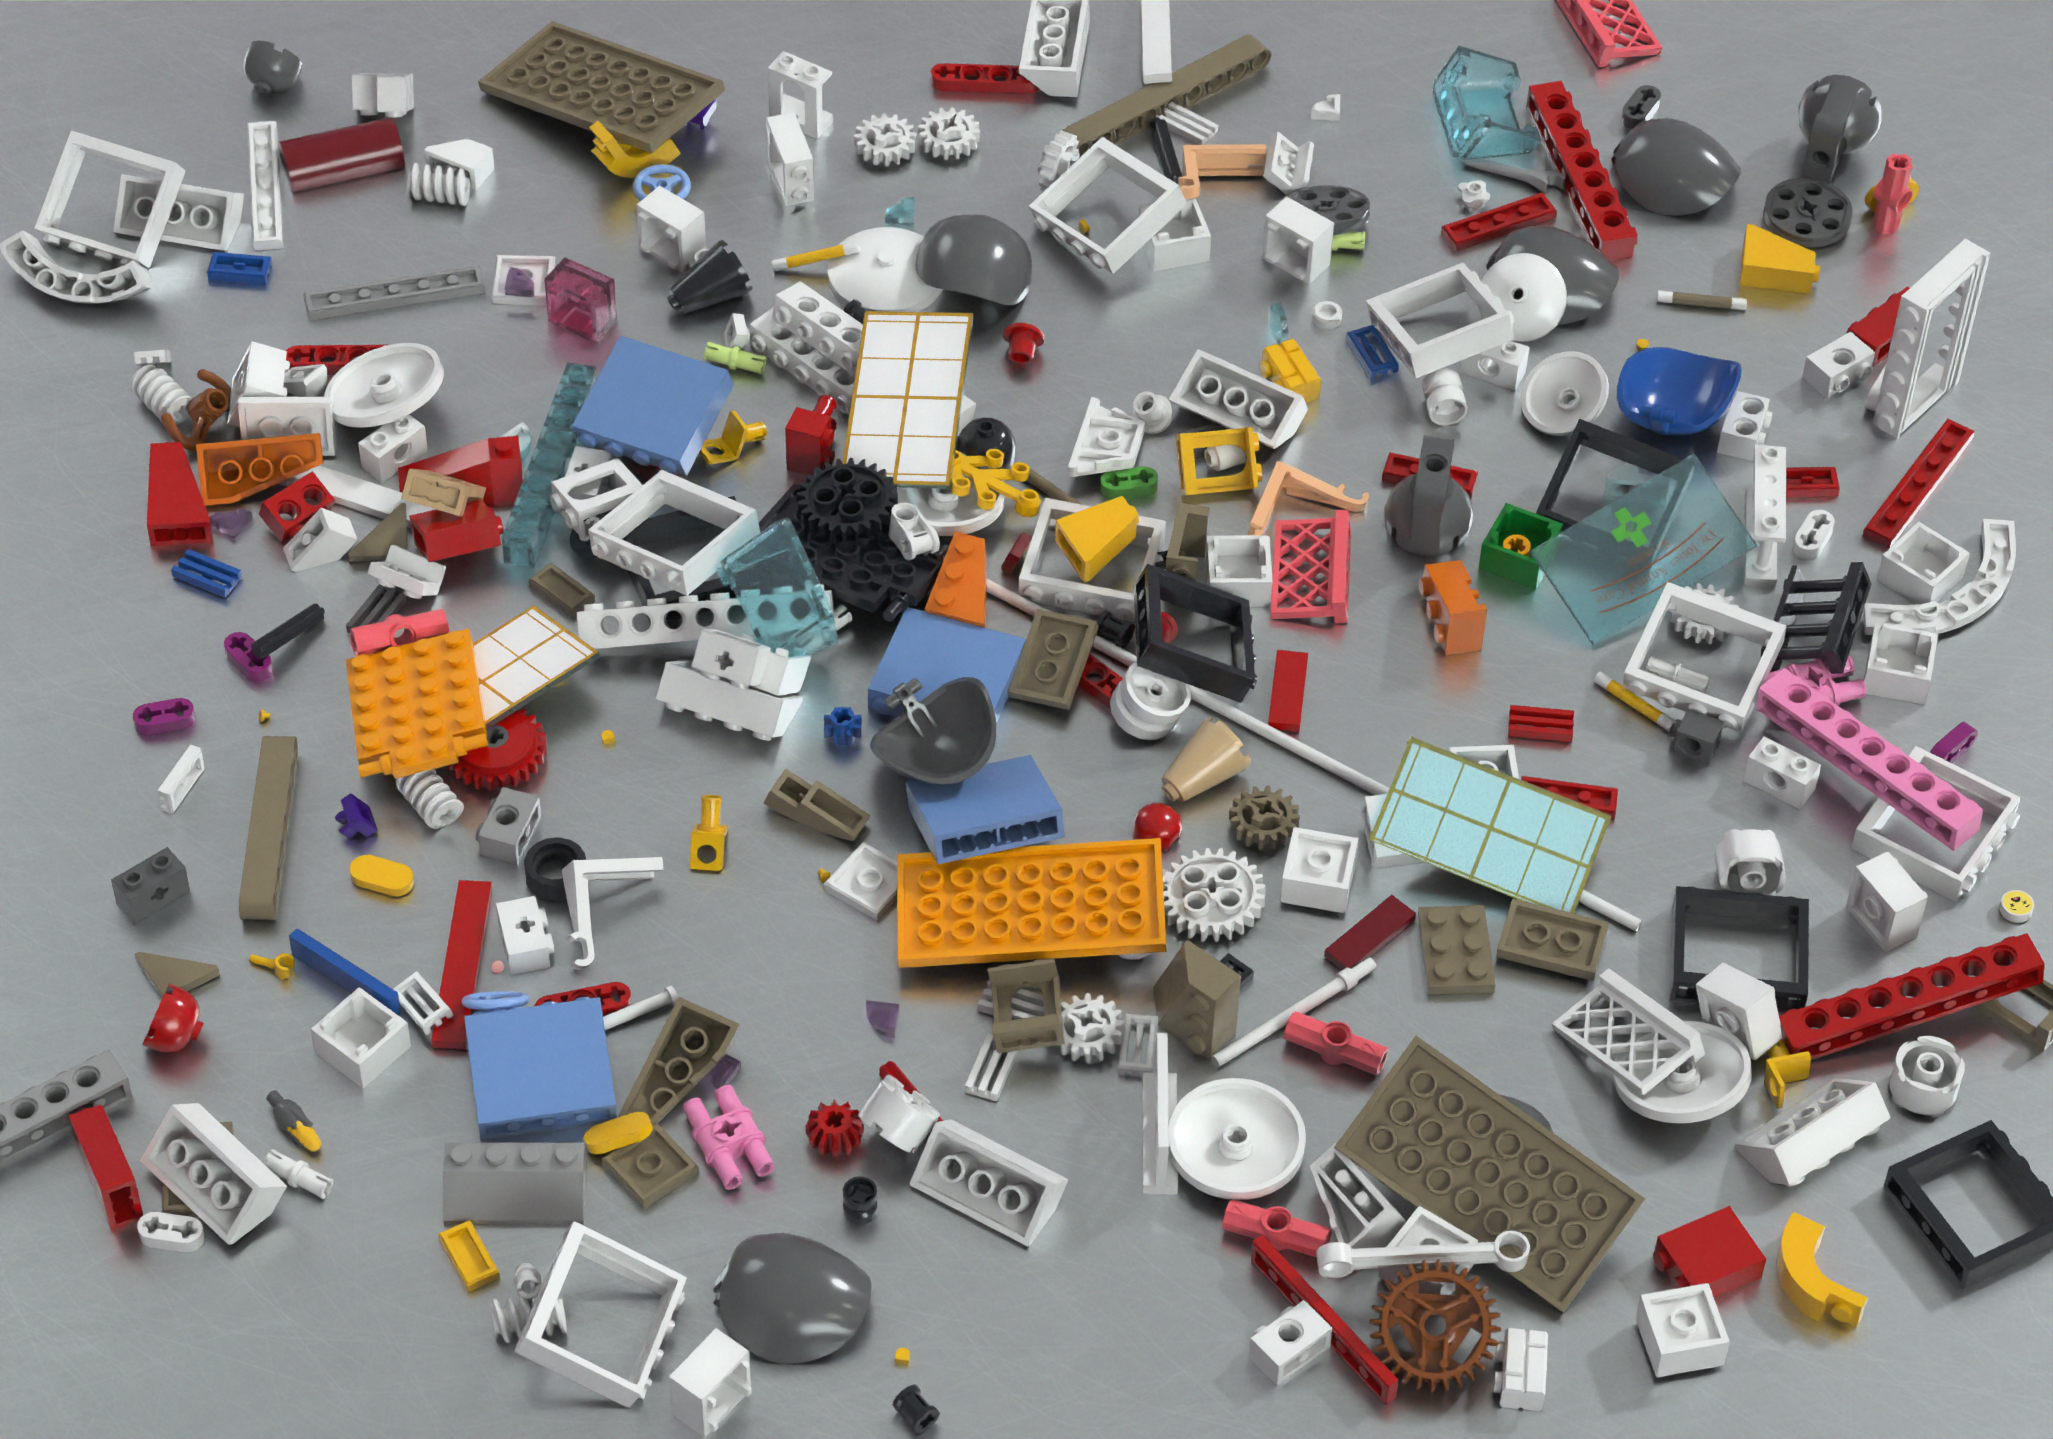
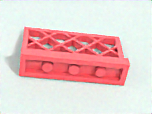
[1556,0,1663,67]
[1270,510,1351,624]

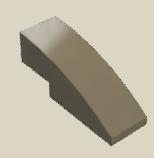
[764,769,871,841]

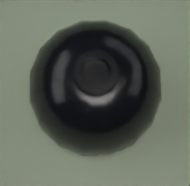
[955,417,1016,469]

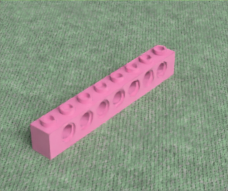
[1756,668,1983,851]

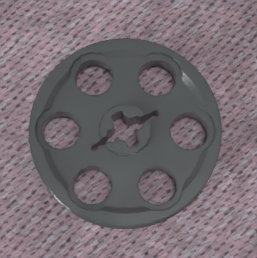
[1763,177,1852,247]
[1287,185,1370,235]

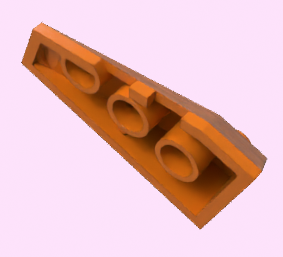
[196,433,323,506]

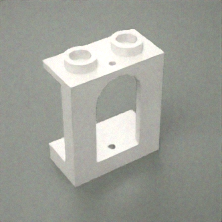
[768,51,833,139]
[550,458,643,538]

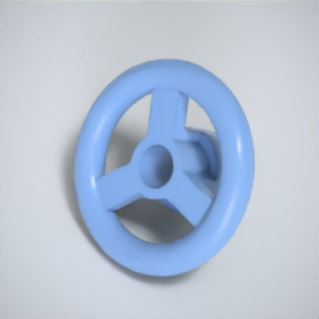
[633,164,691,201]
[461,991,529,1012]

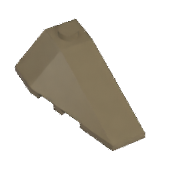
[618,997,740,1125]

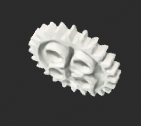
[1163,848,1266,942]

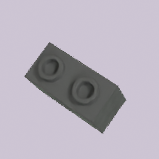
[111,847,190,924]

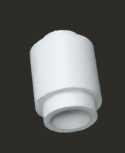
[1204,445,1246,472]

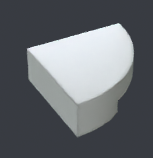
[1311,94,1340,121]
[501,421,531,460]

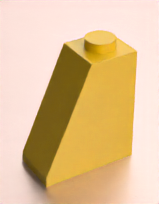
[1739,224,1820,294]
[1055,496,1139,583]

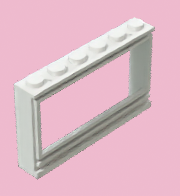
[1872,238,1991,439]

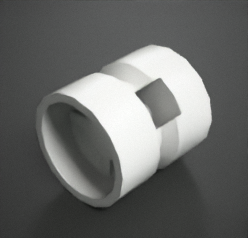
[1422,368,1468,426]

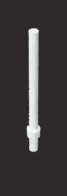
[1211,958,1377,1068]

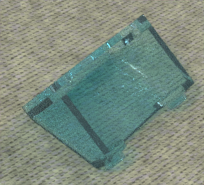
[1432,46,1541,160]
[716,517,838,657]

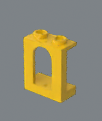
[1175,427,1262,496]

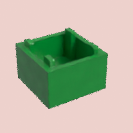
[1478,503,1563,590]

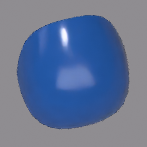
[1617,347,1742,436]

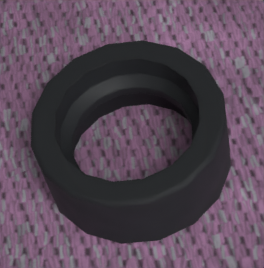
[524,837,586,901]

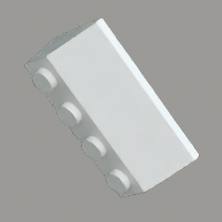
[1019,0,1090,97]
[113,174,244,251]
[1169,349,1308,449]
[656,660,803,741]
[1734,1078,1891,1187]
[140,1103,287,1245]
[909,1119,1069,1247]

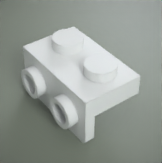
[1263,132,1314,196]
[367,545,446,599]

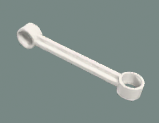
[1316,1231,1530,1278]

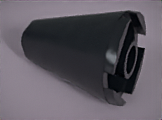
[667,240,753,314]

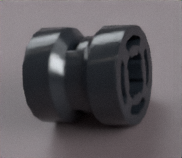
[843,1176,878,1225]

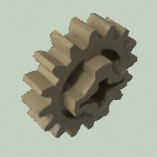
[1229,785,1300,850]

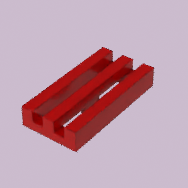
[1786,467,1840,497]
[1508,705,1574,742]

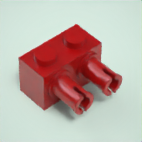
[785,395,837,476]

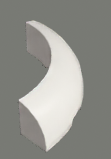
[0,230,152,304]

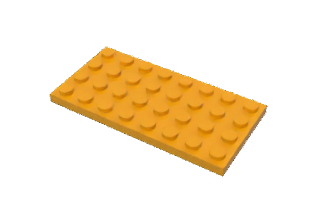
[897,838,1167,968]

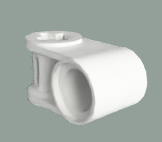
[888,503,940,560]

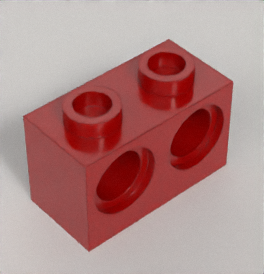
[259,471,335,543]

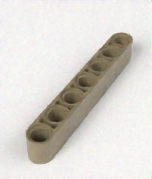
[239,736,298,920]

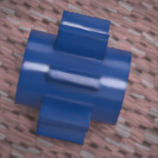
[824,707,862,746]

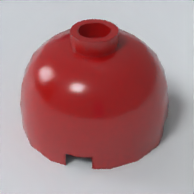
[142,983,204,1053]

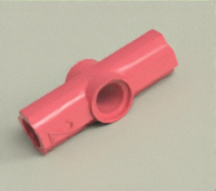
[1873,154,1913,234]
[349,609,449,656]
[1283,1011,1389,1076]
[1222,1199,1331,1258]

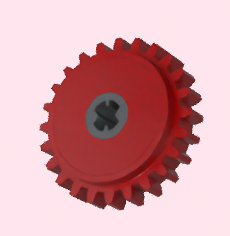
[448,706,547,791]

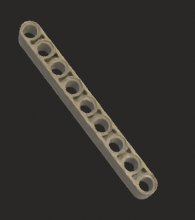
[1062,34,1272,158]

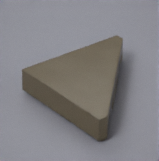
[348,503,407,562]
[135,952,220,999]

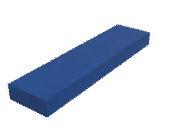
[289,928,401,1016]

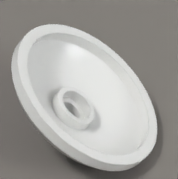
[1478,253,1567,342]
[1521,351,1609,436]

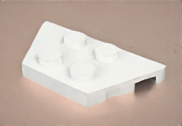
[1068,397,1145,477]

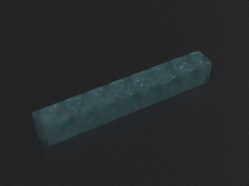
[501,362,597,568]

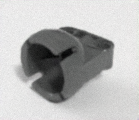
[1798,74,1882,184]
[1384,435,1473,556]

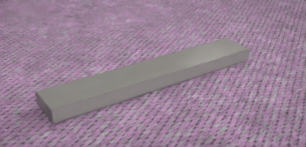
[303,265,485,321]

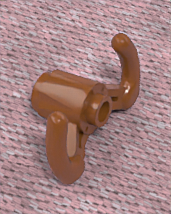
[161,369,231,453]

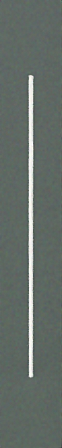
[923,552,1642,932]

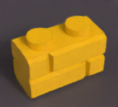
[1259,339,1321,403]

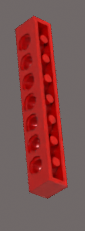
[1526,81,1638,261]
[1779,933,2045,1060]

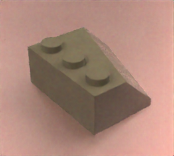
[1153,940,1241,1061]

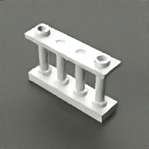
[1744,444,1786,588]

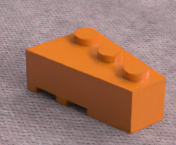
[925,531,987,628]
[1419,560,1487,655]

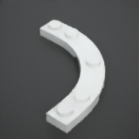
[1863,519,2016,635]

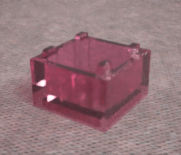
[544,257,617,343]

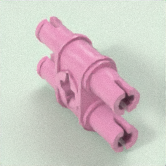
[1765,656,1866,706]
[683,1085,775,1190]

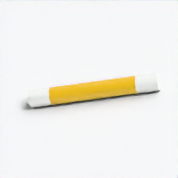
[772,241,860,272]
[1594,671,1676,732]

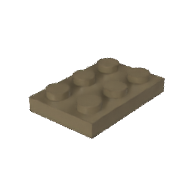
[1007,609,1099,710]
[1496,899,1609,981]
[1418,905,1496,995]

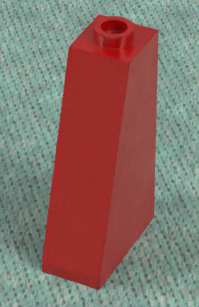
[147,442,214,546]
[69,1104,143,1230]

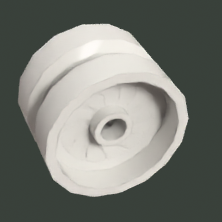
[1110,661,1192,740]

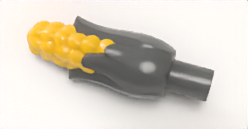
[266,1090,321,1152]

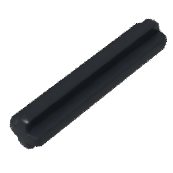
[1150,117,1182,184]
[251,604,325,659]

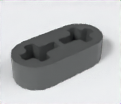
[1621,85,1661,129]

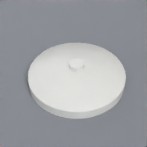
[827,227,943,312]
[324,343,444,428]
[894,452,1006,536]
[1614,1021,1752,1123]
[1168,1078,1306,1200]

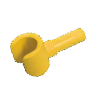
[249,953,295,979]

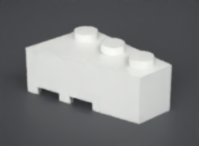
[1310,1143,1407,1272]

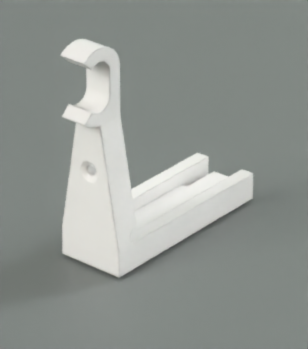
[562,857,664,970]

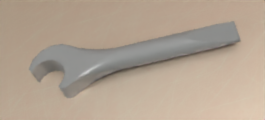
[1463,157,1565,192]

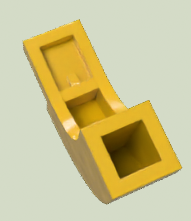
[589,120,681,178]
[1776,1212,1868,1327]

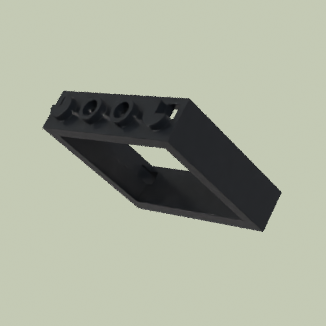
[1536,419,1694,569]
[622,496,771,624]
[1133,564,1257,703]
[1669,886,1809,1013]
[1884,1120,2053,1290]

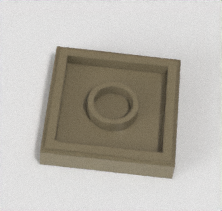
[602,1123,699,1210]

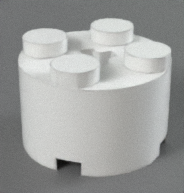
[1715,829,1786,895]
[1890,1036,1965,1117]
[858,1075,940,1154]

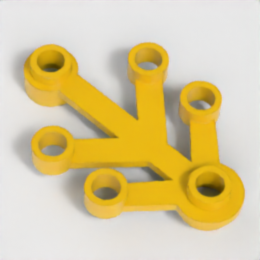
[950,449,1041,517]

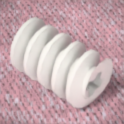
[406,163,471,206]
[130,363,193,425]
[396,769,464,829]
[491,1294,567,1343]

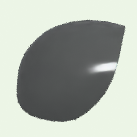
[1611,118,1741,215]
[915,214,1032,305]
[1486,225,1620,325]
[870,677,996,785]
[713,1233,872,1364]

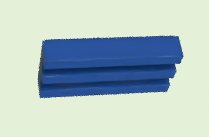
[207,252,272,285]
[1346,325,1399,379]
[171,549,242,598]

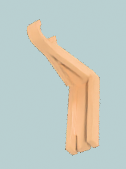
[1179,144,1267,199]
[1248,461,1369,535]

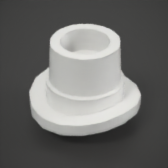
[1132,391,1173,434]

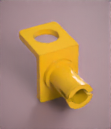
[699,410,767,464]
[690,795,728,871]
[1764,1039,1811,1109]

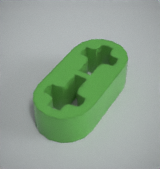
[1100,466,1158,500]

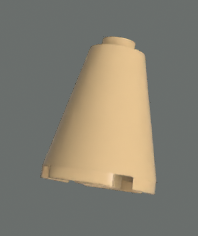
[1161,716,1251,803]

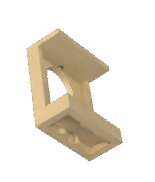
[401,469,486,516]

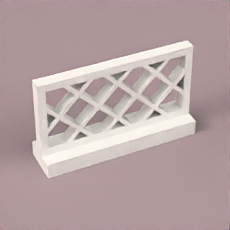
[1552,968,1705,1095]
[1142,1033,1178,1194]

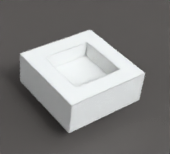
[723,313,750,348]

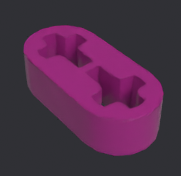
[224,632,273,682]
[133,698,196,736]
[1930,721,1978,763]

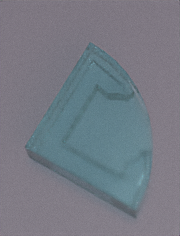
[885,197,914,225]
[1268,302,1289,345]

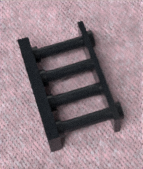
[1761,562,1872,674]

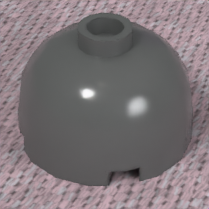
[243,40,303,95]

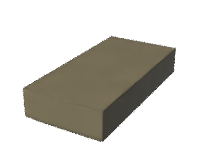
[528,562,595,619]

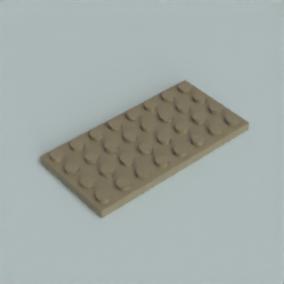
[478,21,725,153]
[1334,1036,1645,1313]

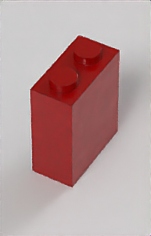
[409,499,504,562]
[1653,1206,1766,1298]

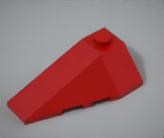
[398,436,525,508]

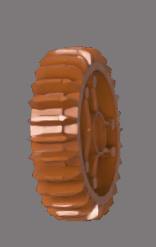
[1369,1259,1501,1392]

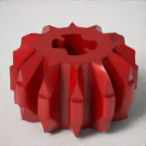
[805,1099,864,1159]

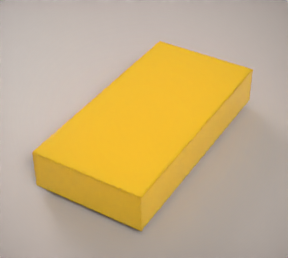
[438,1220,500,1293]

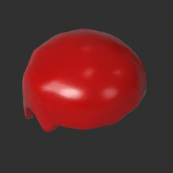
[1131,803,1183,852]

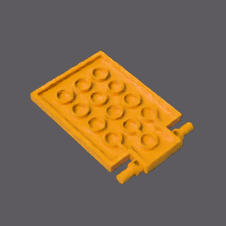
[346,628,489,779]

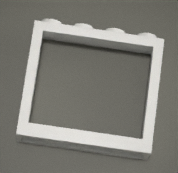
[34,131,186,269]
[1029,137,1187,274]
[1366,263,1515,378]
[588,470,760,596]
[1018,498,1166,622]
[1623,582,1786,733]
[1851,746,2021,902]
[514,1221,687,1408]

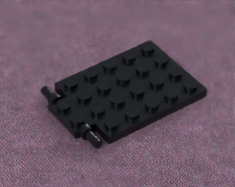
[735,483,949,621]

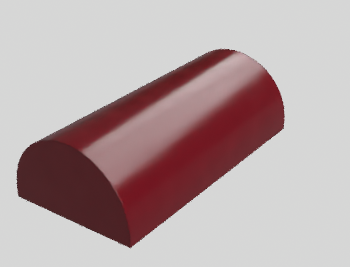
[278,117,405,192]

